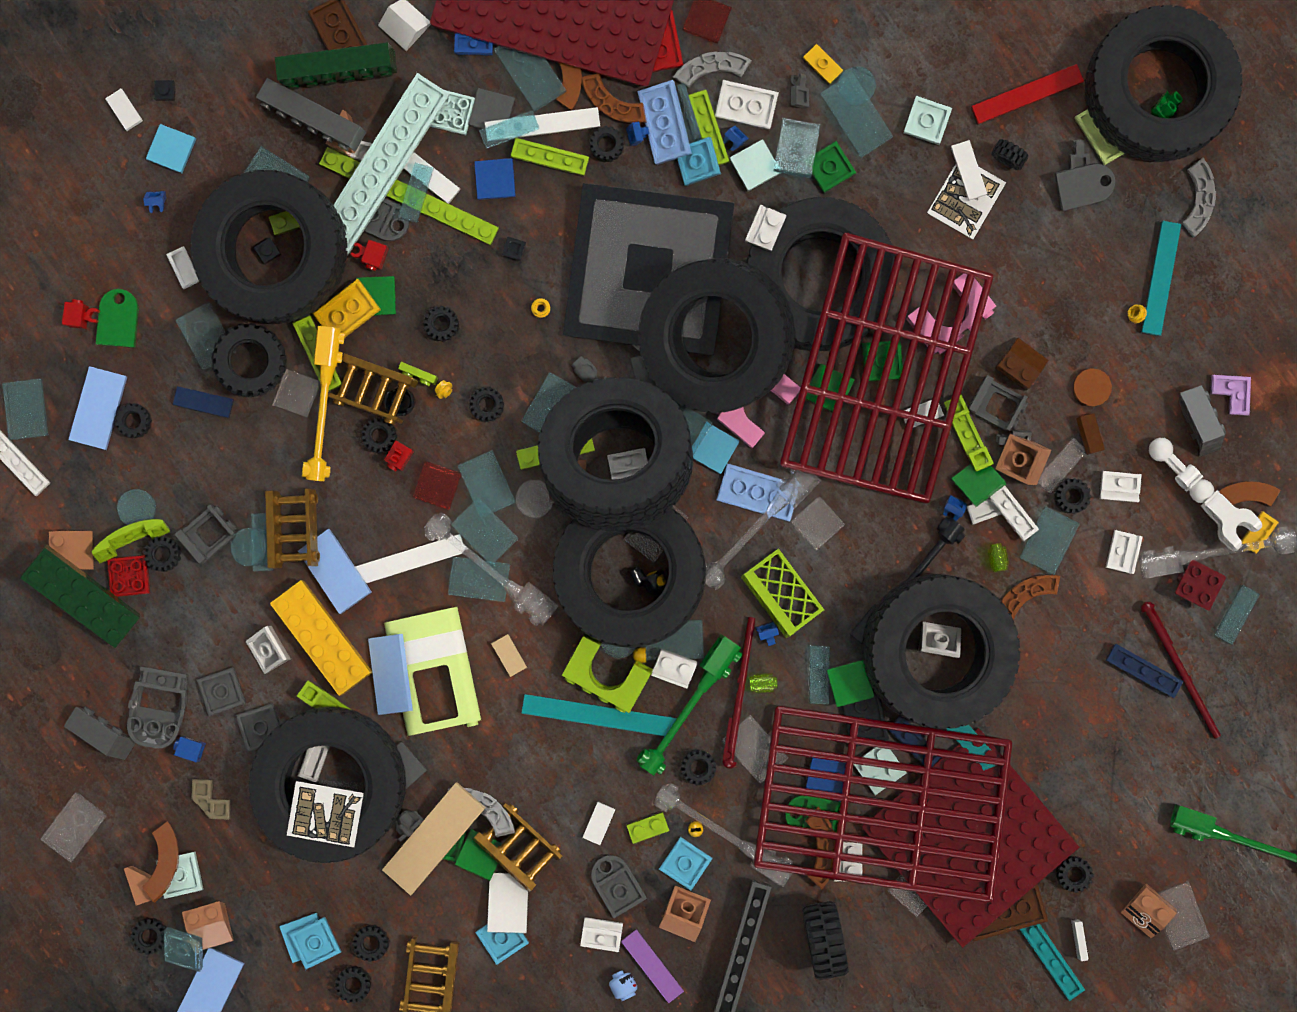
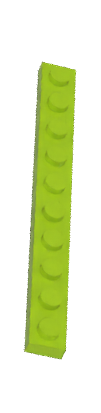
[319,147,499,245]

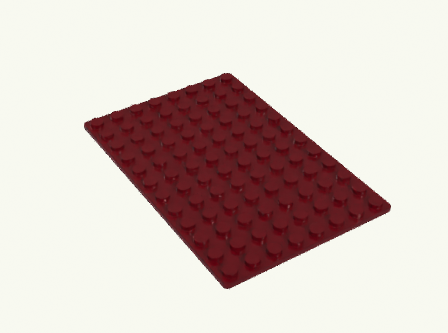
[430,0,674,87]

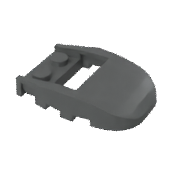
[127,667,188,748]

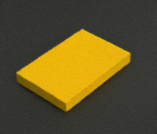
[313,279,381,338]

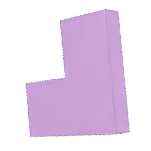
[1210,375,1251,416]

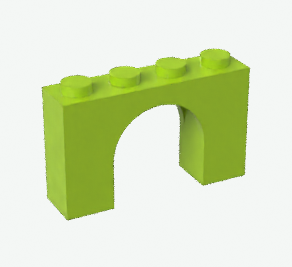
[562,633,653,713]

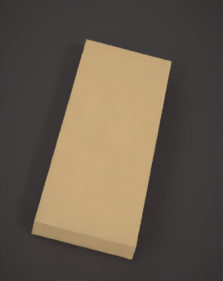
[382,782,486,895]

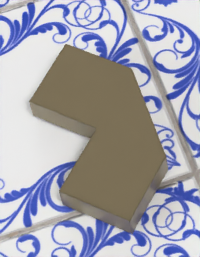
[191,779,231,820]

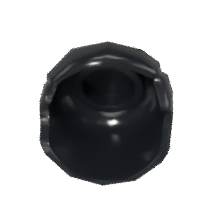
[384,387,416,416]

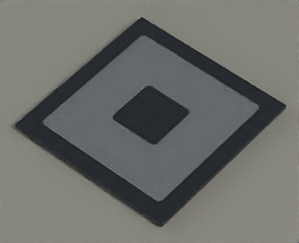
[563,183,735,355]

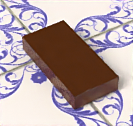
[1076,414,1105,455]

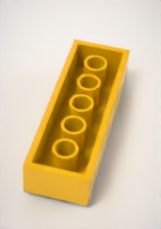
[270,580,372,696]

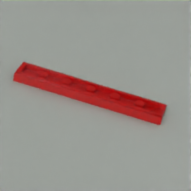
[971,64,1084,125]

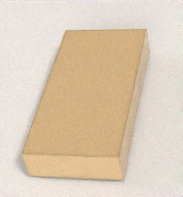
[491,634,527,677]

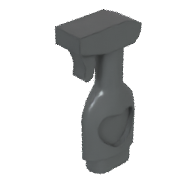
[571,356,607,383]

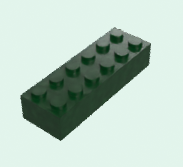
[275,42,397,90]
[20,544,140,648]

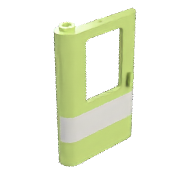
[384,607,481,736]

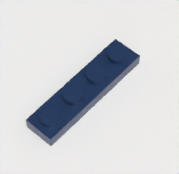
[1105,644,1184,698]

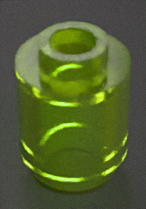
[987,543,1009,572]
[750,673,778,694]

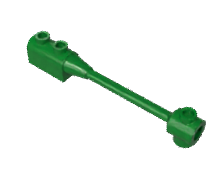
[636,634,742,776]
[1170,804,1297,863]

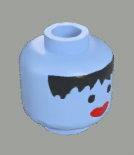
[609,971,637,1001]

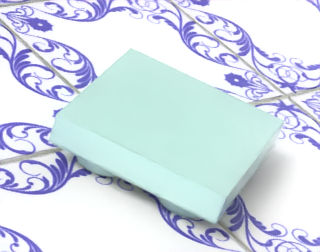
[430,90,475,135]
[730,139,781,191]

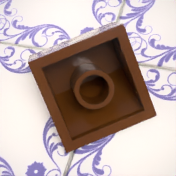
[995,338,1049,391]

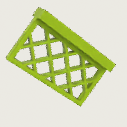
[741,548,824,638]

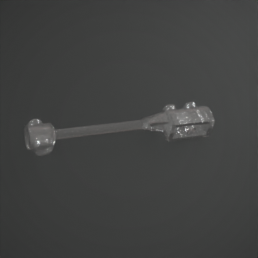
[705,469,821,590]
[424,512,558,626]
[1139,526,1297,579]
[653,782,793,887]

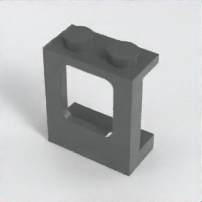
[968,375,1028,432]
[174,504,238,564]

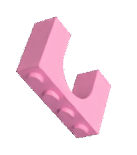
[906,274,996,354]
[717,374,801,449]

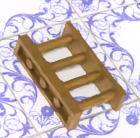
[328,353,418,425]
[265,489,320,568]
[473,803,562,892]
[399,937,459,1012]

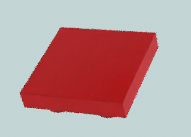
[107,555,150,597]

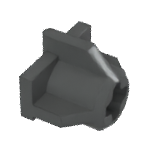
[395,810,424,841]

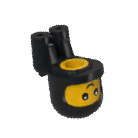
[630,566,667,595]

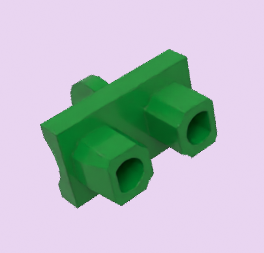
[1151,91,1183,119]

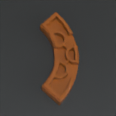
[556,63,582,111]
[582,74,647,123]
[1201,482,1281,511]
[1000,575,1060,620]
[805,807,835,889]
[142,821,179,903]

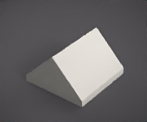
[378,0,431,51]
[918,622,961,658]
[246,626,291,674]

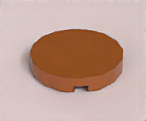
[1073,368,1112,407]

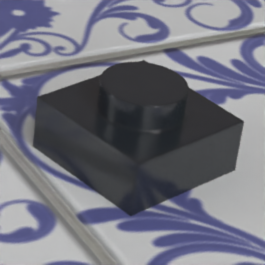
[154,80,175,101]
[502,237,526,261]
[254,238,281,265]

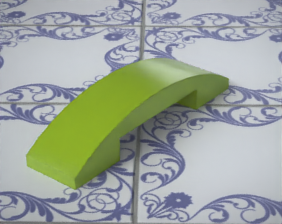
[944,395,994,472]
[92,519,170,563]
[297,680,352,710]

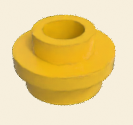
[531,299,550,318]
[1128,305,1147,323]
[435,380,452,399]

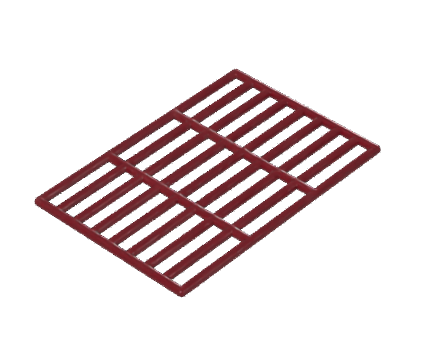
[780,233,994,503]
[754,706,1012,902]

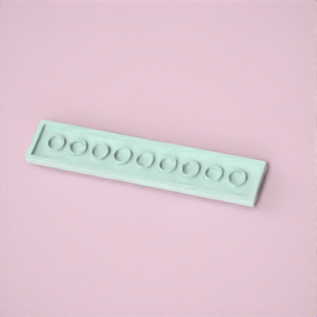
[334,73,450,256]

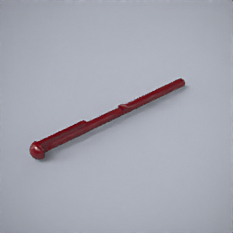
[1141,602,1221,739]
[722,617,755,769]

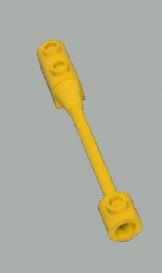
[302,326,344,481]

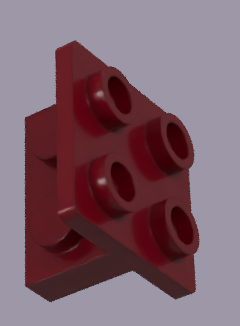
[1175,560,1226,610]

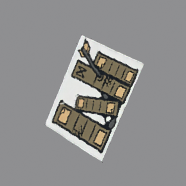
[927,164,1006,239]
[287,781,364,847]

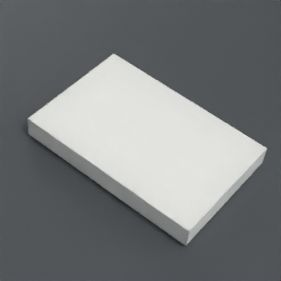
[715,80,779,130]
[487,873,528,933]

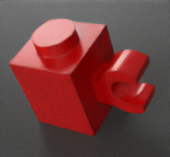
[350,240,389,271]
[62,299,100,329]
[384,441,414,471]

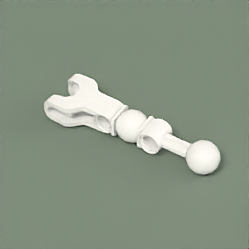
[1149,438,1262,551]

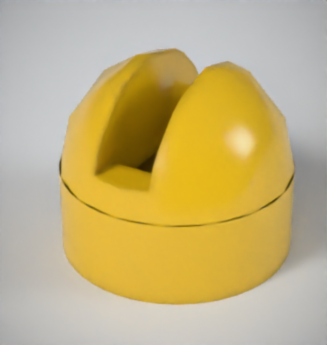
[633,647,646,663]
[688,821,703,837]

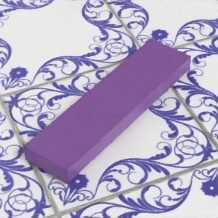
[621,929,684,1003]

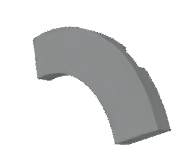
[673,51,752,88]
[1182,158,1216,238]
[448,788,515,837]

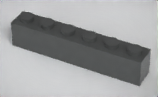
[256,78,366,152]

